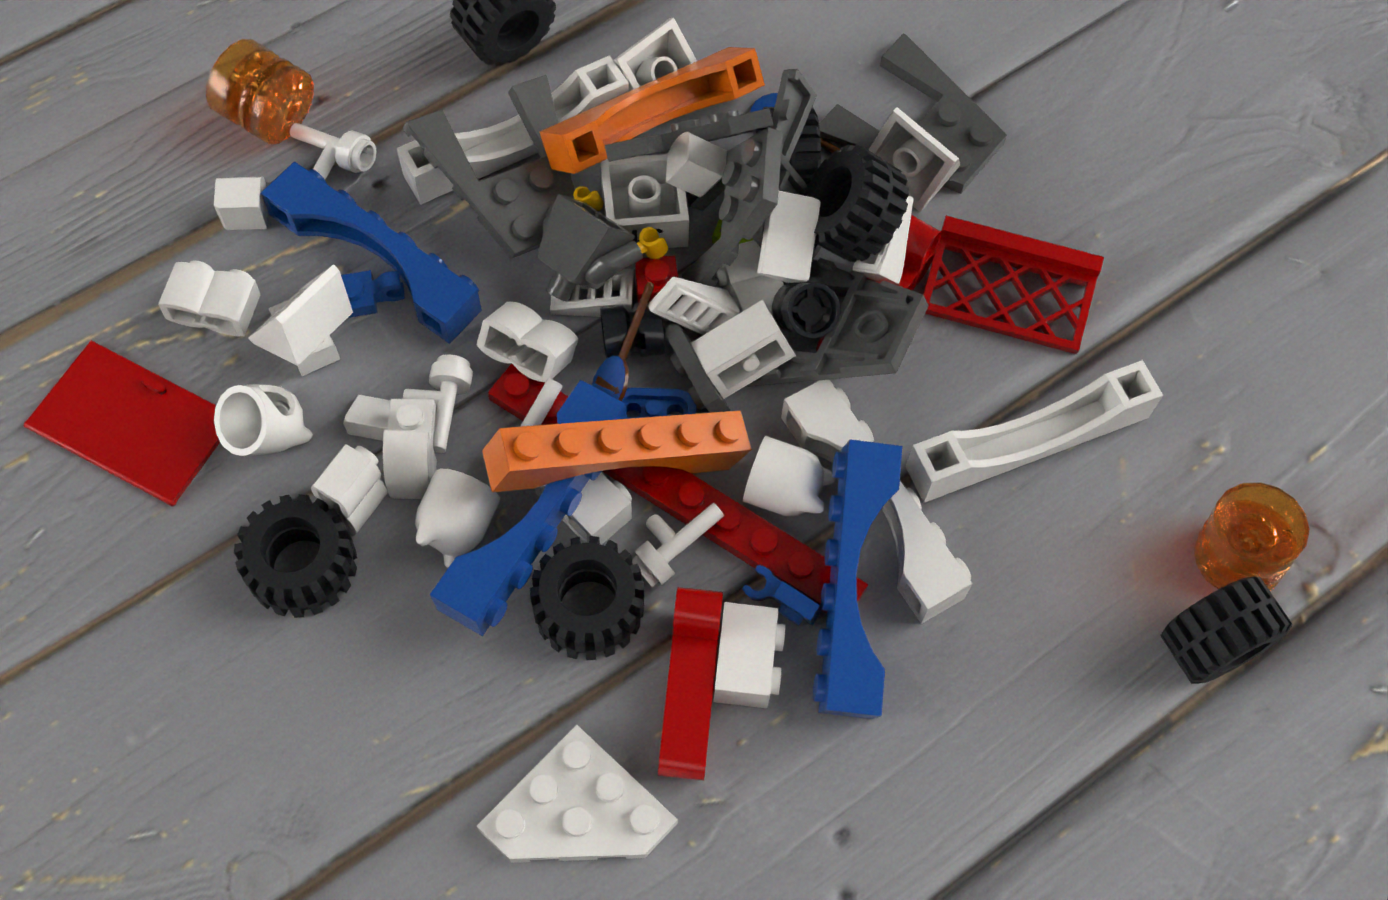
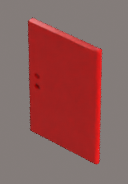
[24,340,220,507]

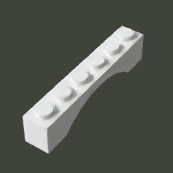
[397,55,629,205]
[905,360,1163,503]
[781,380,973,624]

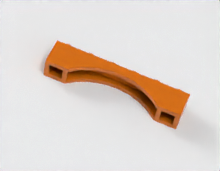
[539,47,765,174]
[482,410,752,492]

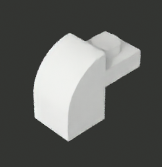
[383,399,437,499]

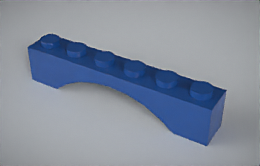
[261,161,482,344]
[430,380,627,637]
[813,439,903,719]

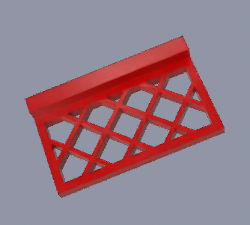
[923,215,1104,355]

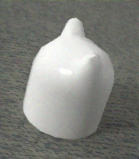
[214,384,313,456]
[743,436,835,517]
[415,468,500,568]

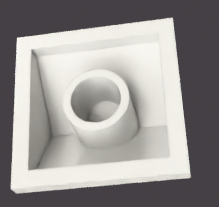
[613,18,697,91]
[869,107,960,212]
[248,264,353,366]

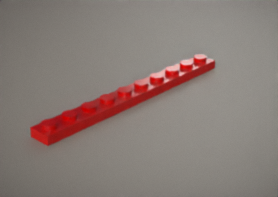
[488,363,869,614]

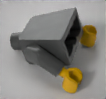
[538,186,668,301]

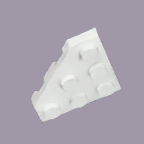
[477,725,678,863]

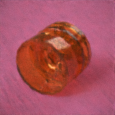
[206,39,314,144]
[1193,482,1310,591]

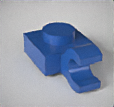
[341,270,405,318]
[742,565,822,626]

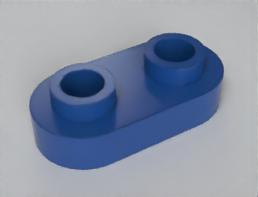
[622,388,696,419]

